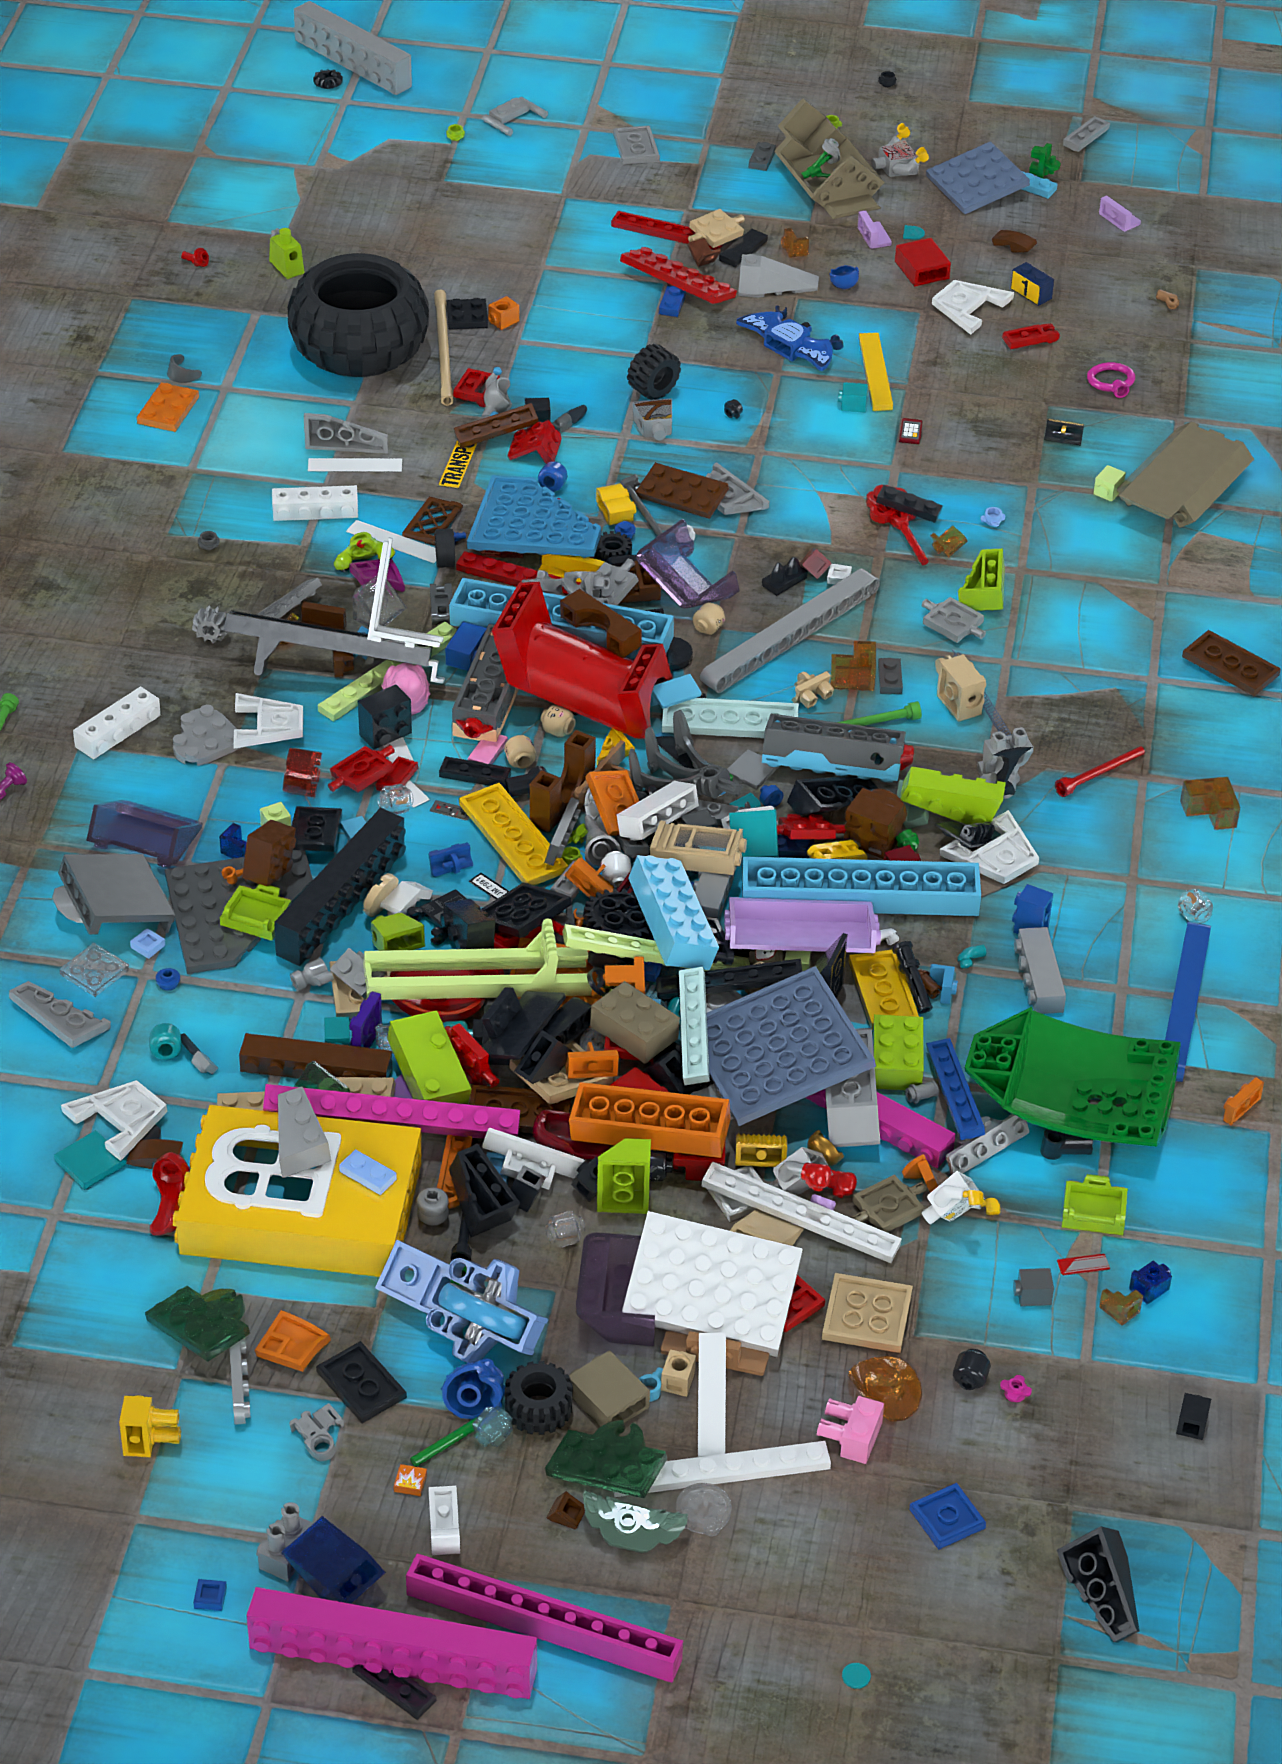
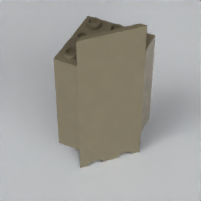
[774,98,885,219]

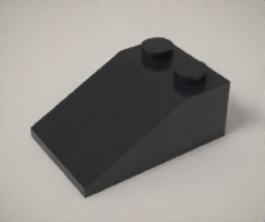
[815,933,848,999]

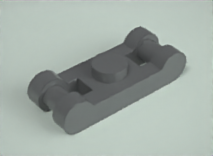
[430,583,452,625]

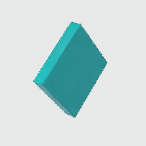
[729,810,779,859]
[54,1130,126,1190]

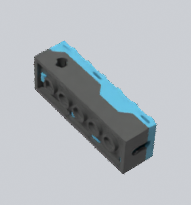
[762,714,915,783]

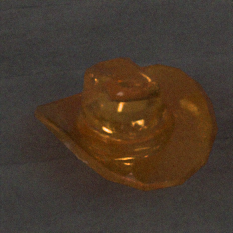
[848,1356,922,1421]

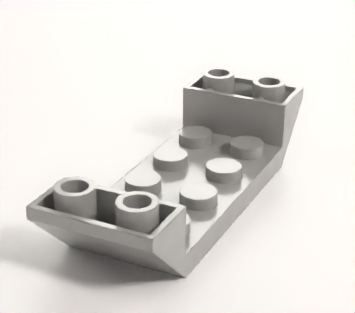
[826,1028,880,1147]

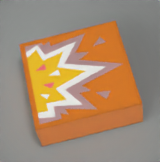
[394,1464,427,1496]

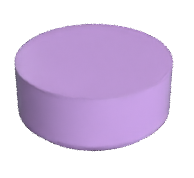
[810,1194,836,1211]

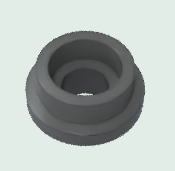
[198,531,220,550]

